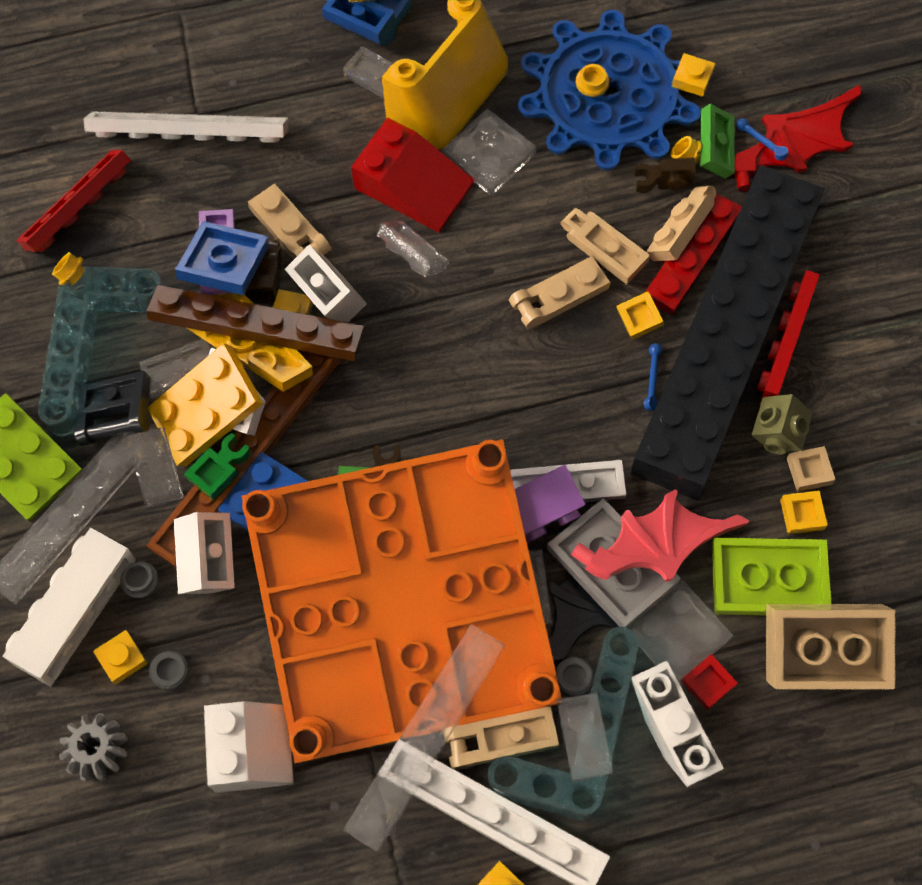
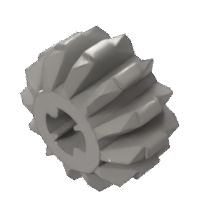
[59,713,128,782]

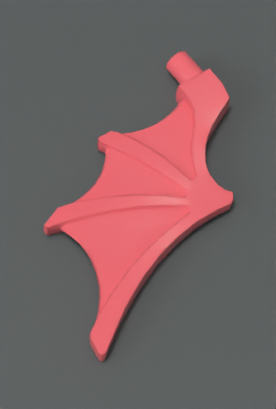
[571,489,749,582]

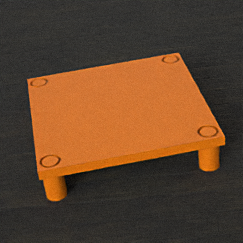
[241,439,563,763]

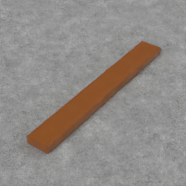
[146,351,342,569]

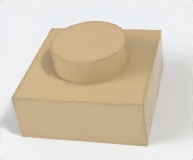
[787,446,836,492]

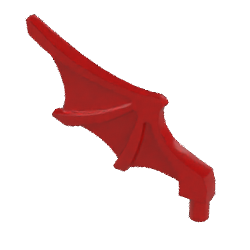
[734,85,861,192]

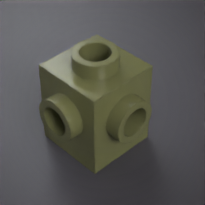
[752,394,813,455]

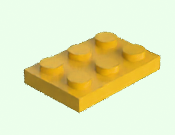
[148,343,264,467]

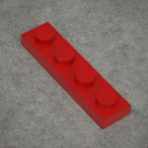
[16,150,131,252]
[645,193,742,316]
[756,270,820,405]

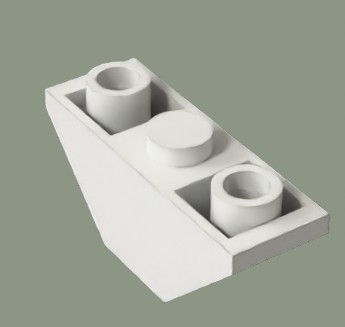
[631,661,724,787]

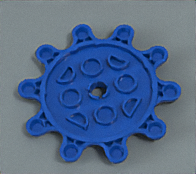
[518,10,701,171]

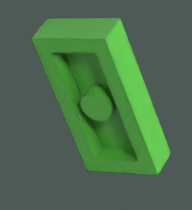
[701,104,735,178]

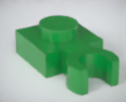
[184,433,251,501]

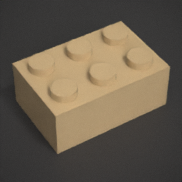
[766,604,895,689]

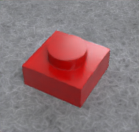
[681,654,738,711]

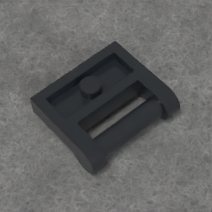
[75,371,151,446]

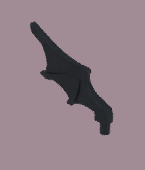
[548,574,621,664]

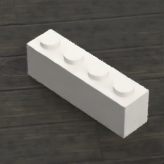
[3,528,136,687]

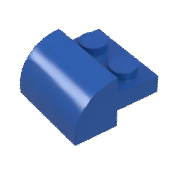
[322,0,412,46]

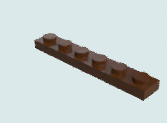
[146,285,364,361]

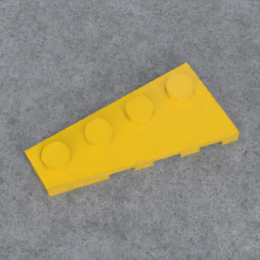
[187,293,313,392]

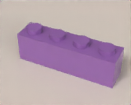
[515,465,586,543]

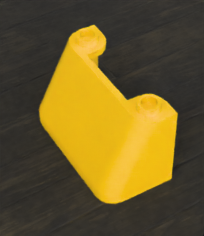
[382,0,508,150]

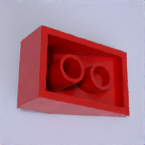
[351,117,474,233]

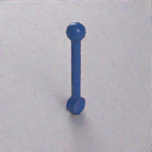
[736,118,788,160]
[644,343,663,412]

